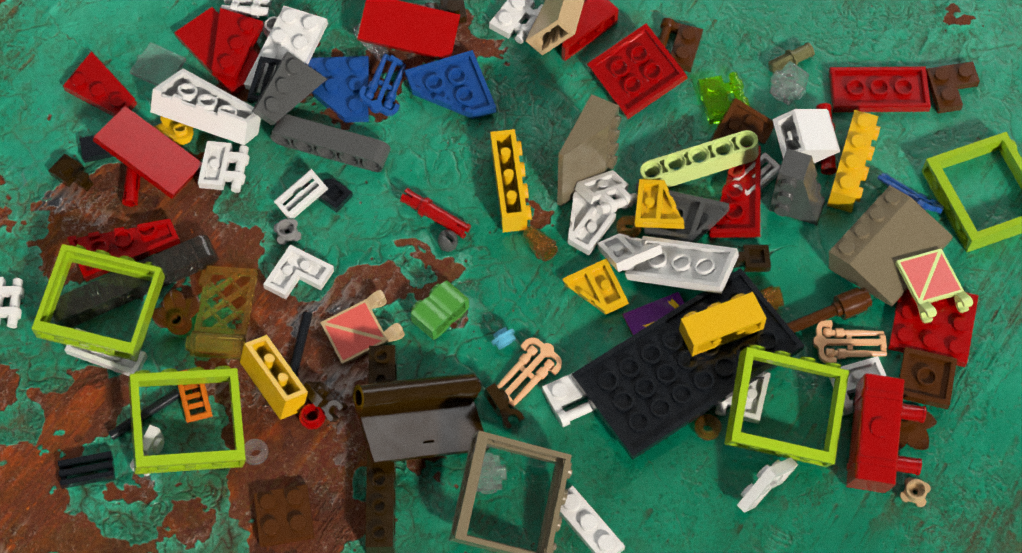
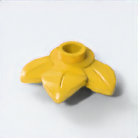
[153,116,194,145]

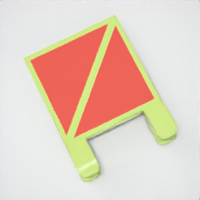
[895,249,973,323]

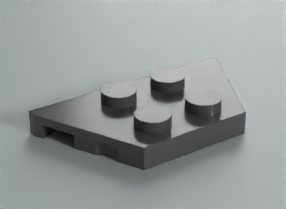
[636,183,730,243]

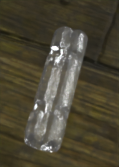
[352,23,389,61]

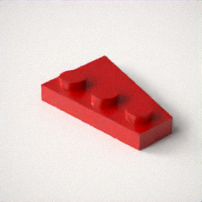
[63,51,137,117]

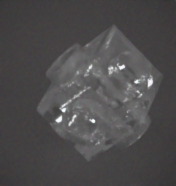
[770,61,809,106]
[476,453,507,494]

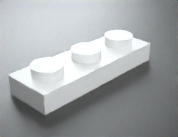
[64,328,148,376]
[560,486,625,553]

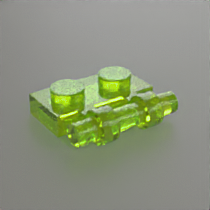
[697,72,750,125]

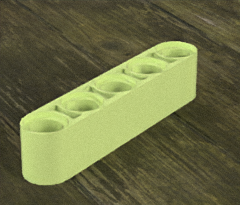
[640,130,759,188]

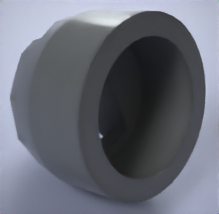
[438,230,458,252]

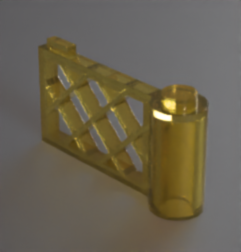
[185,266,258,360]

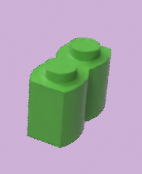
[411,280,469,340]

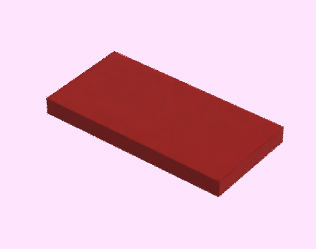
[357,0,460,60]
[174,7,259,96]
[829,66,931,112]
[93,106,202,199]

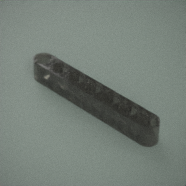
[51,235,219,328]

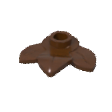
[152,289,200,335]
[898,411,937,451]

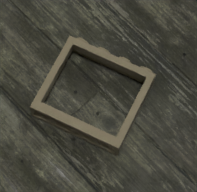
[449,431,573,553]

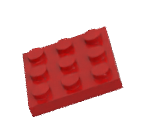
[587,23,688,119]
[888,289,979,367]

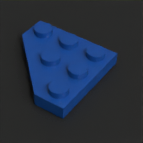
[405,50,496,119]
[308,56,369,123]

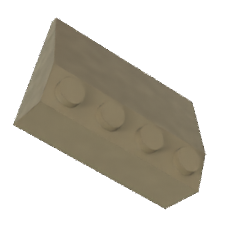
[557,94,621,206]
[829,186,953,307]

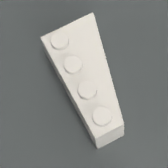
[150,68,261,145]

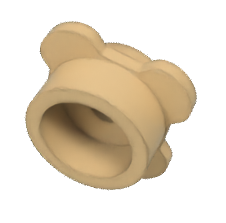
[900,477,931,507]

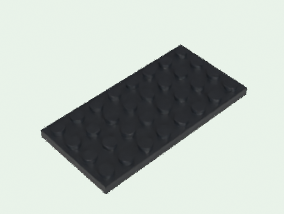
[571,268,804,460]

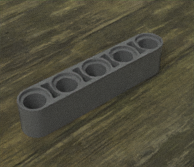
[270,114,391,172]

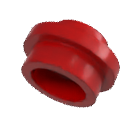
[299,403,326,430]

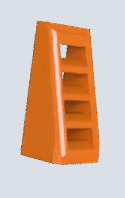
[178,366,213,423]

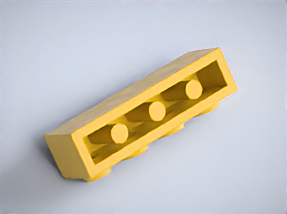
[827,110,881,212]
[490,129,532,233]

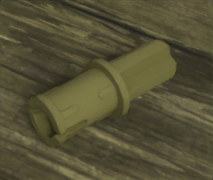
[768,42,815,74]

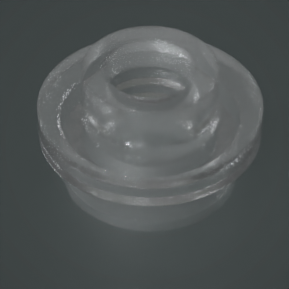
[244,439,269,465]

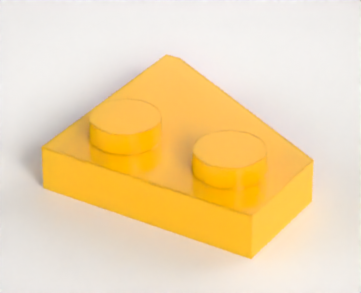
[635,179,684,229]
[563,258,629,315]

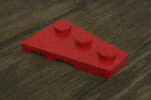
[211,8,264,83]

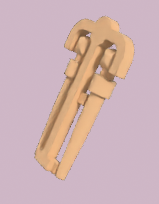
[813,320,887,363]
[497,338,562,408]

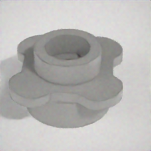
[274,219,301,245]

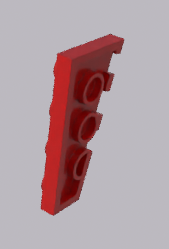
[709,146,761,238]
[67,219,180,282]

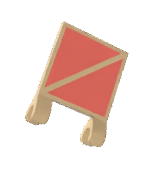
[320,290,405,365]

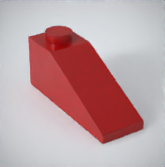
[562,0,619,61]

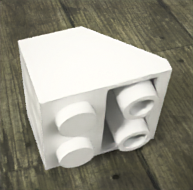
[773,109,840,163]

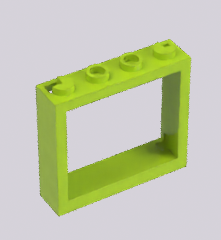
[922,132,1022,253]
[32,244,165,362]
[724,345,849,467]
[128,366,246,475]

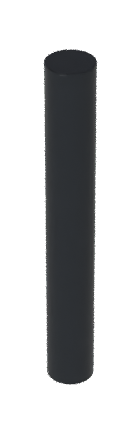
[289,312,312,376]
[108,389,180,441]

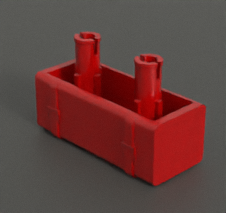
[846,373,927,493]

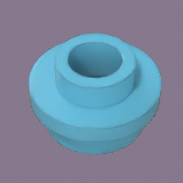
[491,327,516,350]

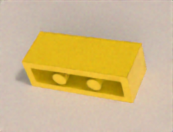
[679,292,766,356]
[240,335,308,420]

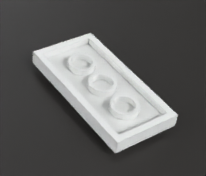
[244,6,328,93]
[625,236,739,294]

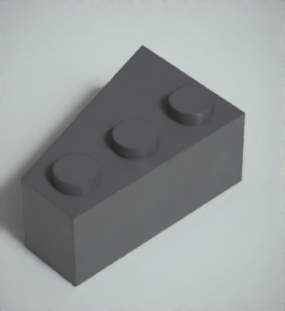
[769,148,825,225]

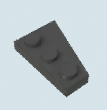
[252,52,327,125]

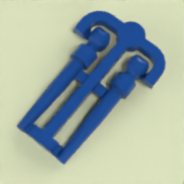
[358,53,406,116]
[877,173,944,214]

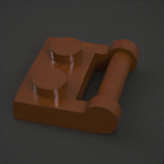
[659,18,703,72]

